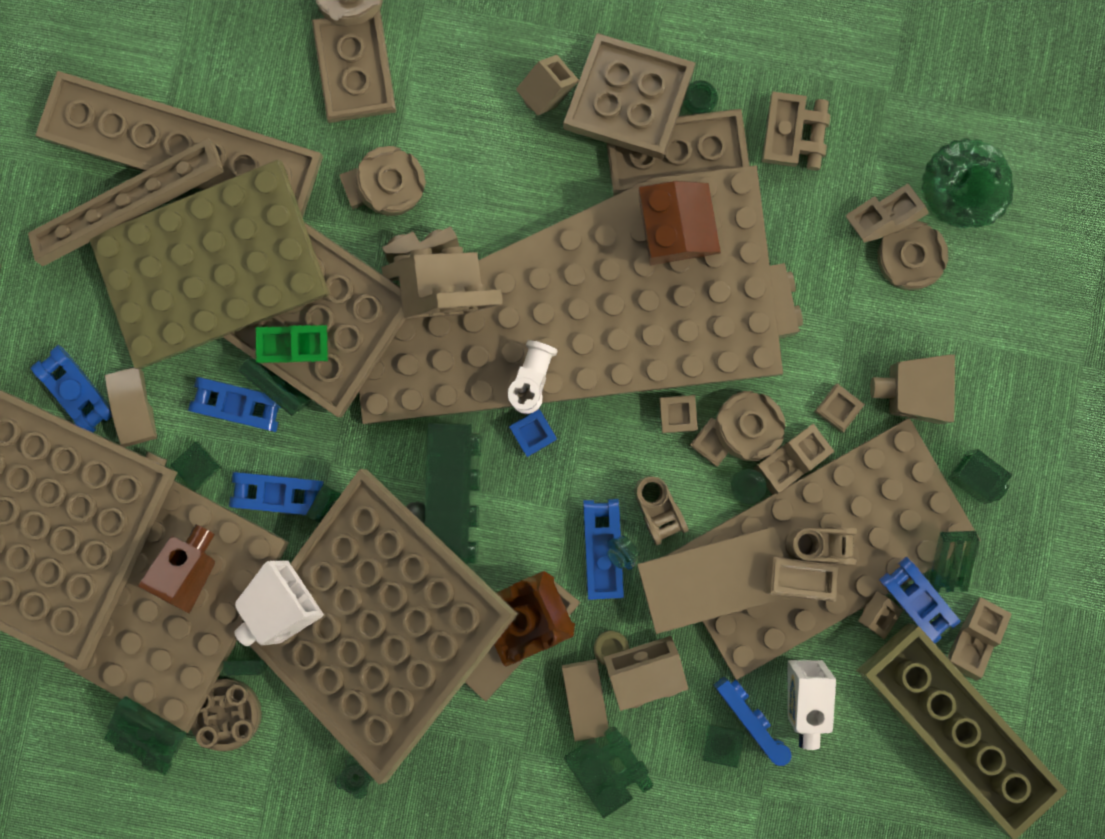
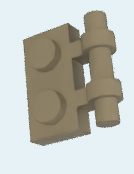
[762,91,831,170]

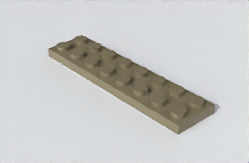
[35,71,323,218]

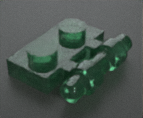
[104,696,187,776]
[564,726,654,819]

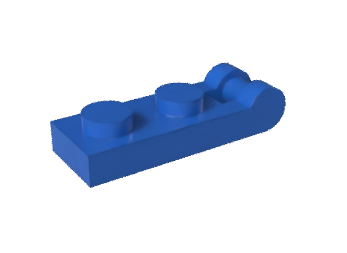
[583,499,624,600]
[713,677,792,766]

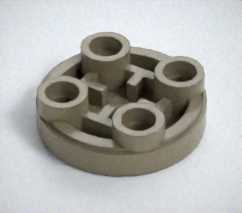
[191,678,262,751]

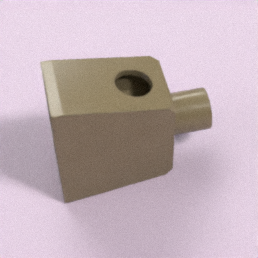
[870,355,955,424]

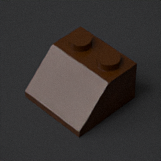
[639,181,721,266]

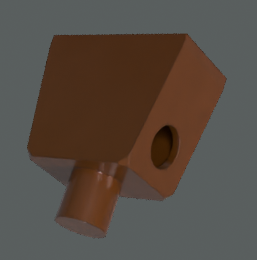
[138,524,215,614]

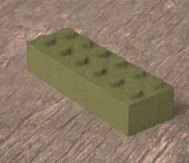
[856,623,1068,839]

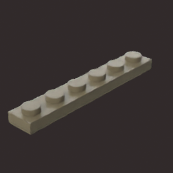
[28,138,224,266]

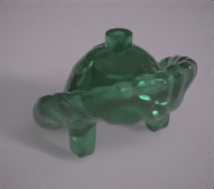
[921,138,1014,228]

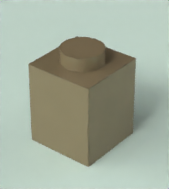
[515,55,579,115]

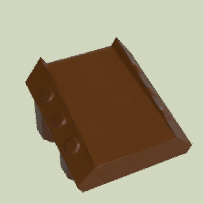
[494,571,575,667]

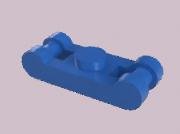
[30,345,113,432]
[188,377,285,432]
[229,472,324,516]
[879,557,961,643]

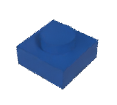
[509,409,557,457]

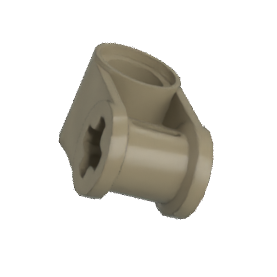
[634,476,689,546]
[785,527,857,564]

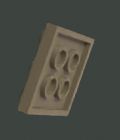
[563,33,696,160]

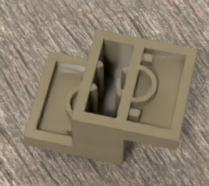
[381,247,503,319]

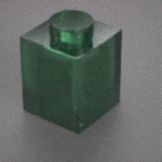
[947,449,1012,504]

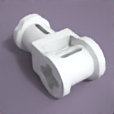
[508,340,558,414]

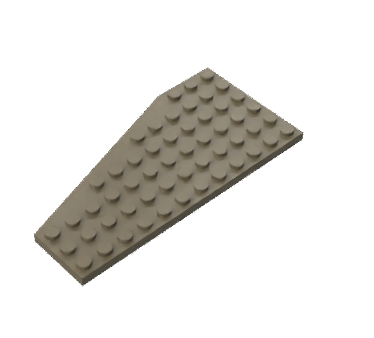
[359,165,783,425]

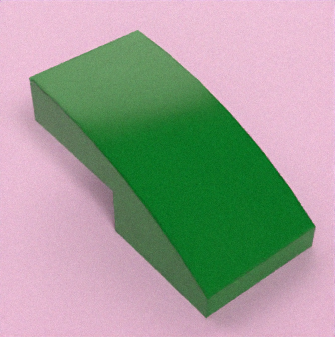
[256,325,328,363]

